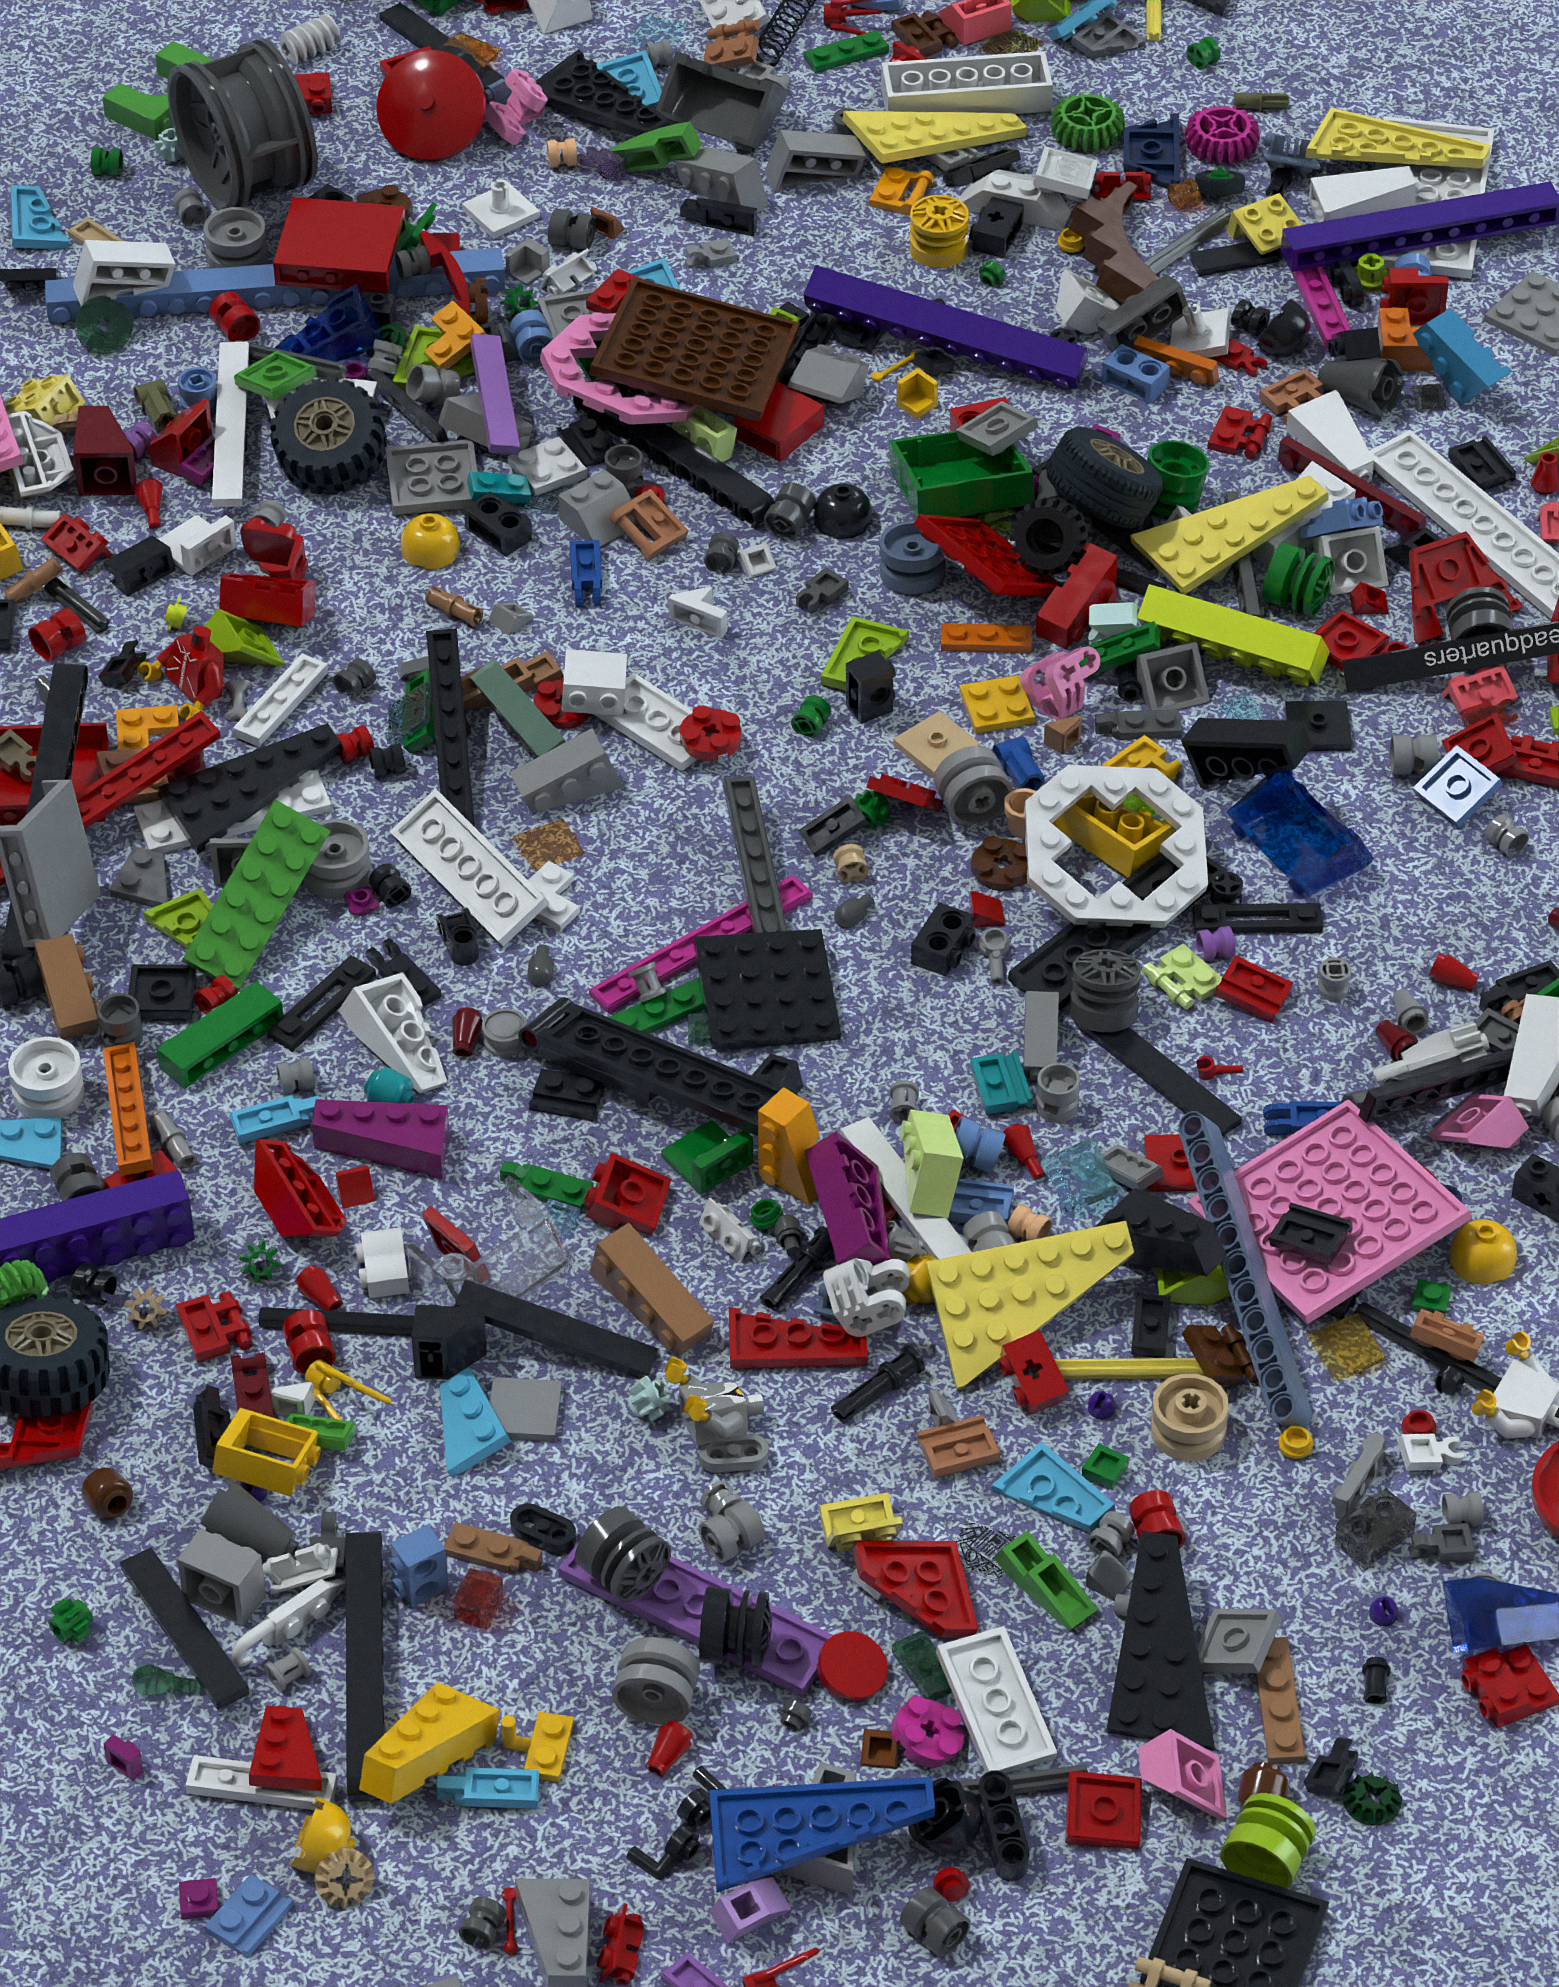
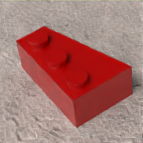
[1035,542,1118,649]
[219,573,316,627]

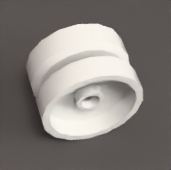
[8,1036,85,1119]

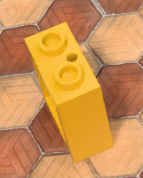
[212,1408,321,1497]

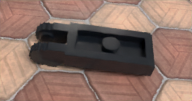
[943,149,1021,187]
[366,938,442,1007]

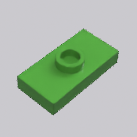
[285,1413,356,1451]

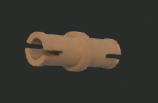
[4,556,64,606]
[425,586,484,627]

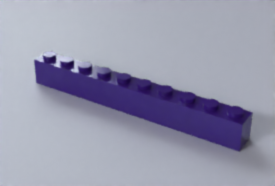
[1281,181,1559,272]
[803,265,1088,389]

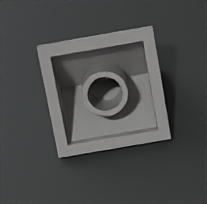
[1136,642,1210,710]

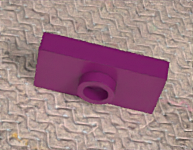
[177,436,215,486]

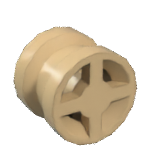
[833,844,869,883]

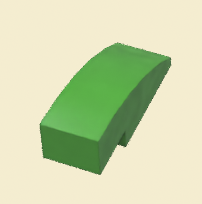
[609,121,702,173]
[994,1530,1098,1631]

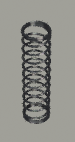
[756,0,816,67]

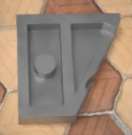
[1071,11,1146,59]
[109,846,168,907]

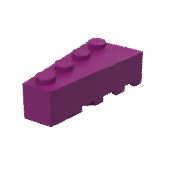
[312,1099,449,1180]
[805,1131,890,1266]

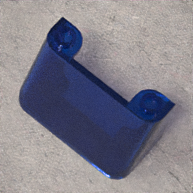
[1226,770,1374,897]

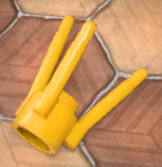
[305,1360,392,1420]

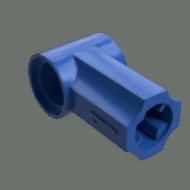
[992,736,1045,790]

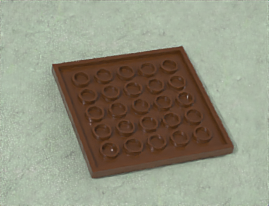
[589,277,800,422]

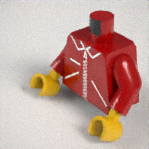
[137,626,224,720]

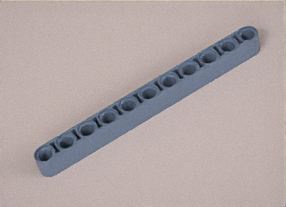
[1178,1111,1312,1428]

